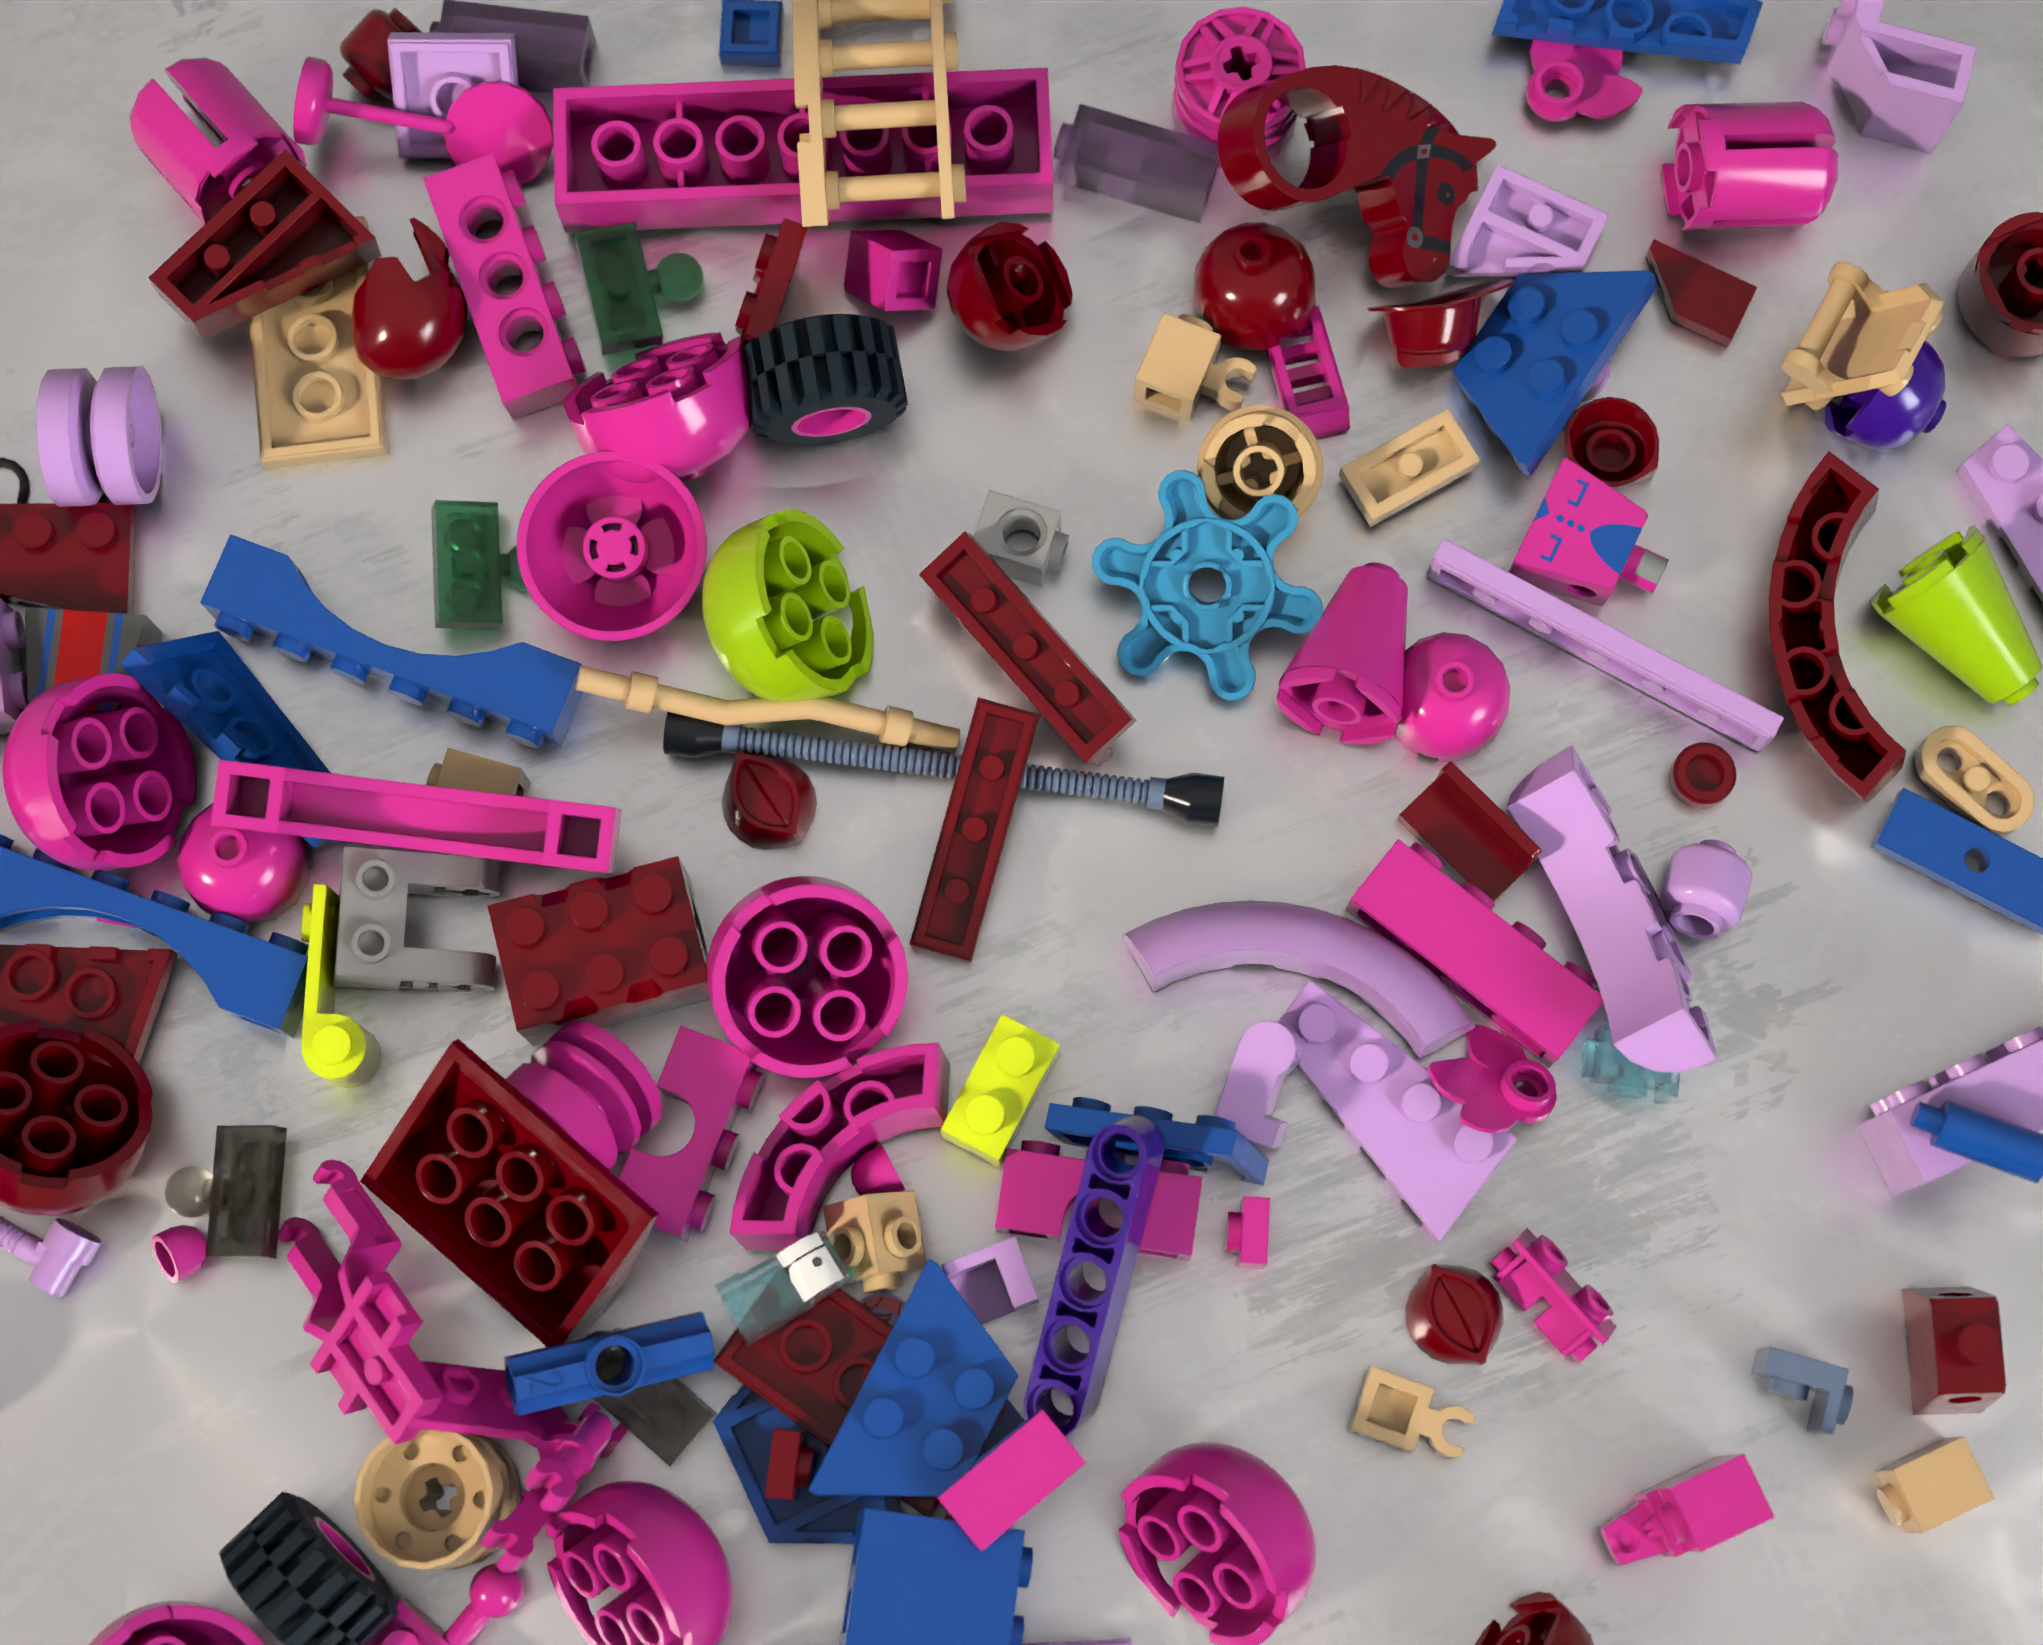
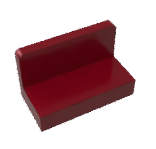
[1397,761,1542,902]

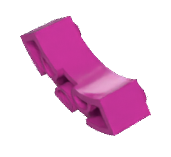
[729,1043,950,1251]

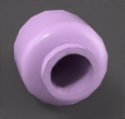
[1660,839,1752,939]

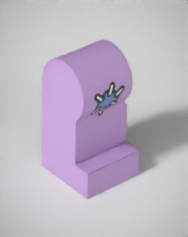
[1214,1020,1302,1148]

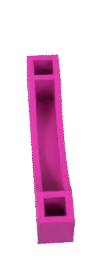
[211,760,622,873]

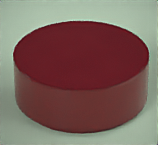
[1669,742,1737,809]

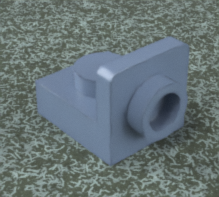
[1751,1347,1853,1434]

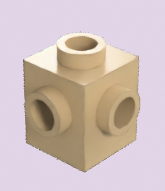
[823,1191,926,1293]

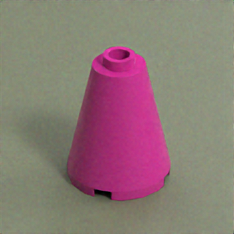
[1276,562,1408,744]

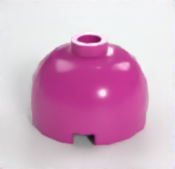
[1392,632,1510,762]
[177,803,310,924]

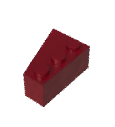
[148,149,382,340]

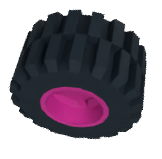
[742,314,908,446]
[219,1492,398,1645]

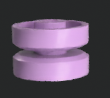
[36,366,163,507]

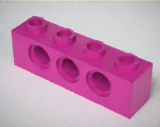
[423,153,587,420]

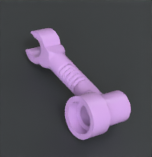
[0,1217,102,1298]

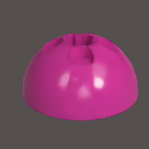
[517,451,707,641]

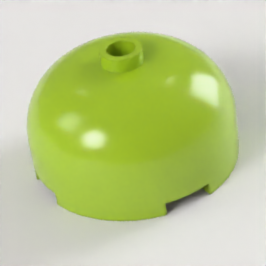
[702,509,874,702]

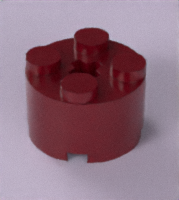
[1957,212,2043,358]

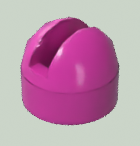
[851,1144,905,1196]
[152,1225,208,1283]

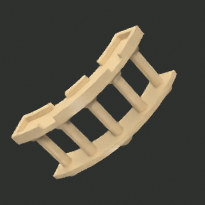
[792,0,966,227]

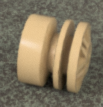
[353,1429,521,1570]

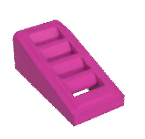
[1266,306,1350,439]

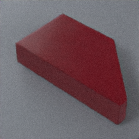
[1646,239,1757,347]

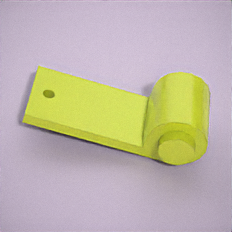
[301,884,382,1089]

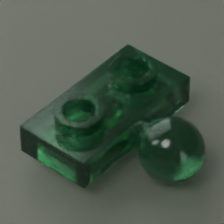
[575,222,704,355]
[431,500,528,630]

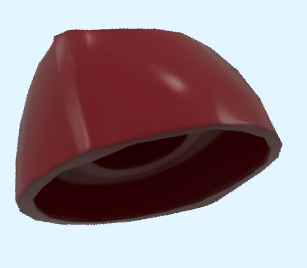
[1562,397,1659,489]
[721,751,817,849]
[1405,1264,1504,1365]

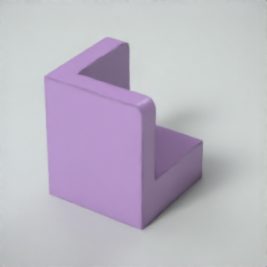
[941,1236,1039,1324]

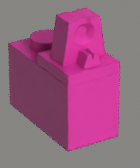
[1599,1453,1775,1565]

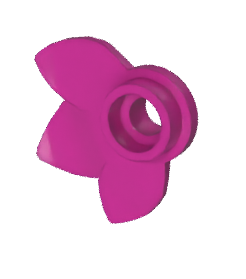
[1526,40,1642,121]
[1428,1024,1557,1133]

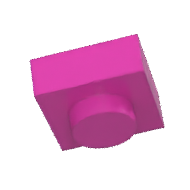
[1226,1196,1270,1269]

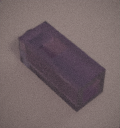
[429,0,597,94]
[1053,104,1219,224]

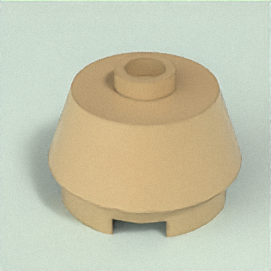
[1197,405,1323,520]

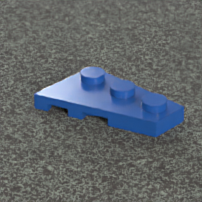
[1044,1097,1269,1185]

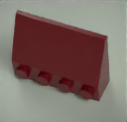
[360,1039,659,1347]

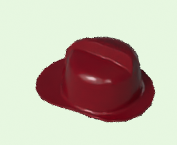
[1367,279,1514,369]

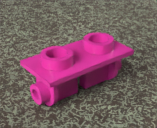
[1489,1228,1617,1363]

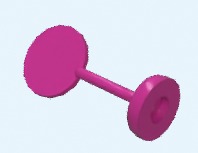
[293,57,554,185]

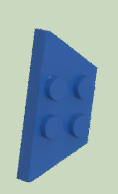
[1452,270,1657,477]
[808,1259,1019,1498]
[713,1385,904,1544]

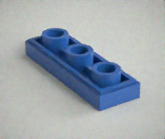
[1871,788,2043,935]

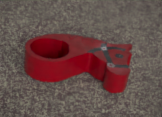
[1218,65,1496,289]

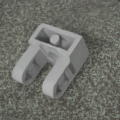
[333,846,502,992]

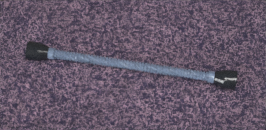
[663,712,1224,827]

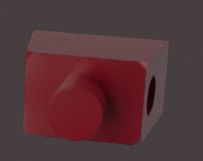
[1902,1287,2006,1415]

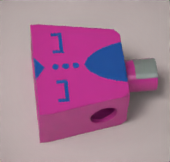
[1509,457,1669,605]

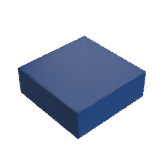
[719,0,784,66]

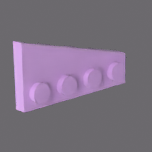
[1957,424,2043,603]
[1278,980,1517,1244]

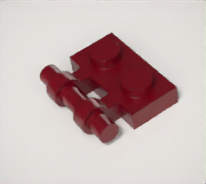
[735,218,808,350]

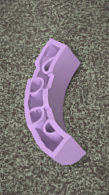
[1507,745,1717,1073]
[1122,900,1475,1060]

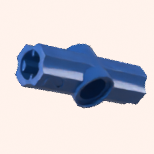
[504,1311,715,1416]

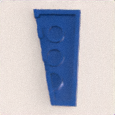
[1492,0,1763,65]
[120,631,338,848]

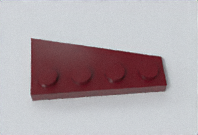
[0,503,137,614]
[0,944,178,1068]

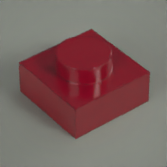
[765,1429,815,1501]

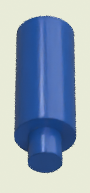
[1910,1100,2043,1183]

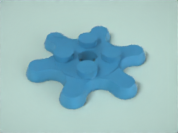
[1092,470,1323,700]

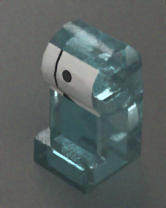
[715,1231,852,1346]

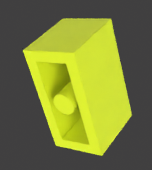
[940,1014,1060,1168]

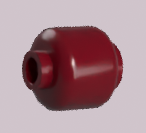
[340,7,423,100]

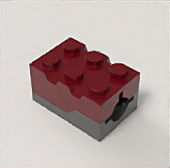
[488,856,709,1046]

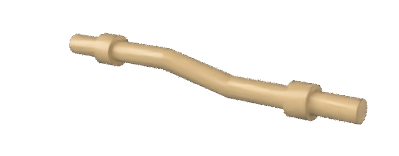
[575,665,960,753]

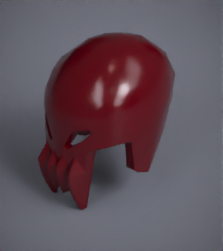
[351,218,468,381]

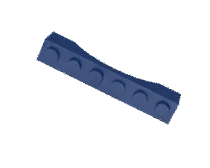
[200,534,584,749]
[0,834,309,1038]

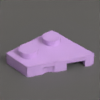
[1445,164,1609,277]

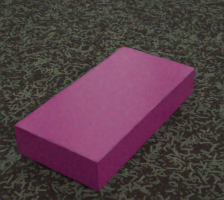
[937,1409,1086,1552]

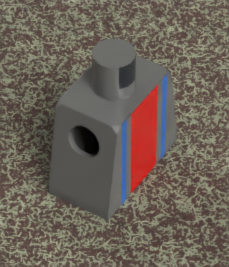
[25,607,162,713]

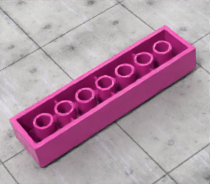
[553,68,1053,233]

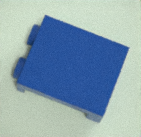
[839,1508,1033,1645]

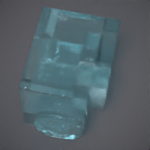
[1581,1022,1680,1104]

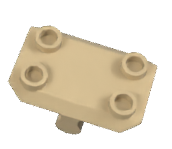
[1781,262,1944,411]

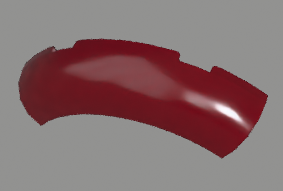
[1769,451,1906,803]

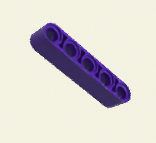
[1024,1115,1165,1436]

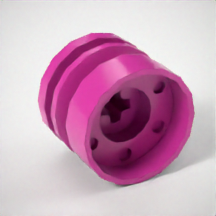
[1172,7,1306,168]
[505,1021,663,1170]

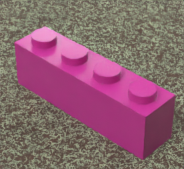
[1345,839,1603,1068]

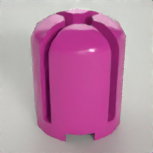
[129,58,307,225]
[1662,102,1838,230]

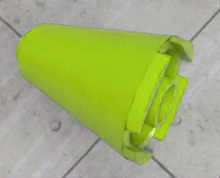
[1870,525,2042,706]

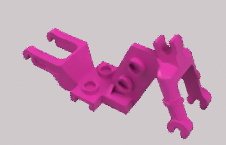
[277,1160,627,1572]

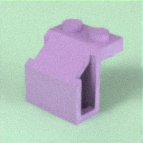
[1822,0,1977,154]

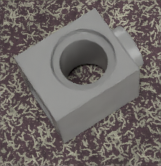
[973,490,1069,587]

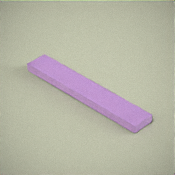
[1426,538,1784,752]

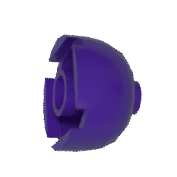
[1824,340,1946,450]

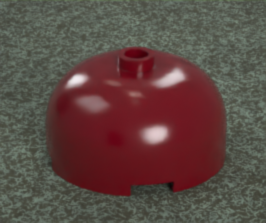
[0,1020,153,1216]

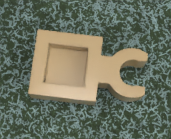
[1348,1366,1475,1458]

